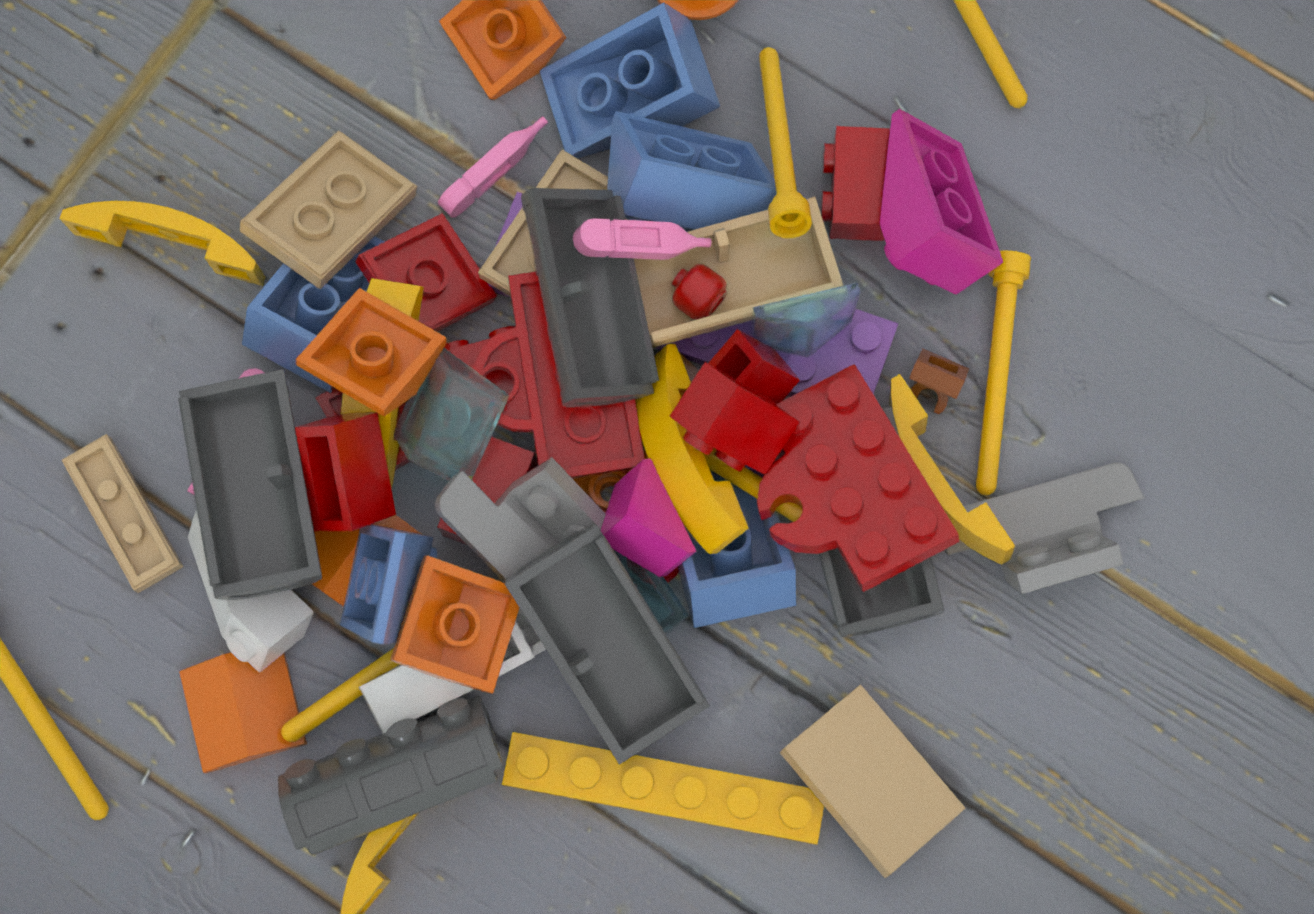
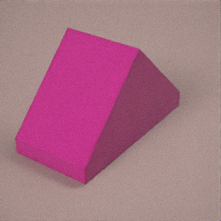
[600,458,696,577]

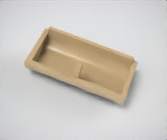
[634,197,846,348]

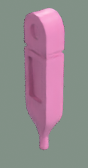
[438,116,548,218]
[573,218,712,260]

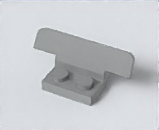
[435,458,605,583]
[945,463,1144,594]

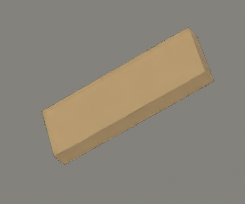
[62,434,184,593]

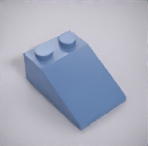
[539,3,721,159]
[242,236,385,393]
[678,465,796,628]
[340,524,437,644]

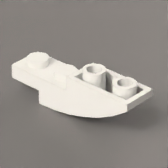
[359,608,546,734]

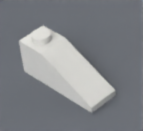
[188,510,314,673]

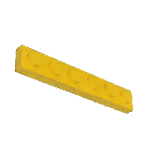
[502,732,824,845]

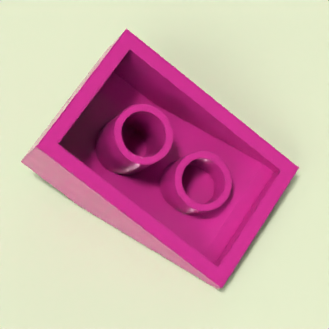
[880,109,1003,295]

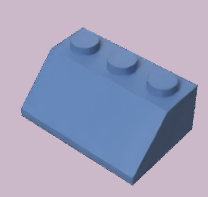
[607,111,776,232]

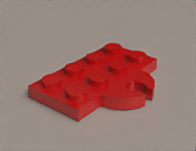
[472,272,645,479]
[757,364,959,592]

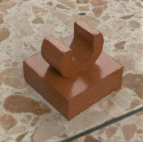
[909,348,969,414]

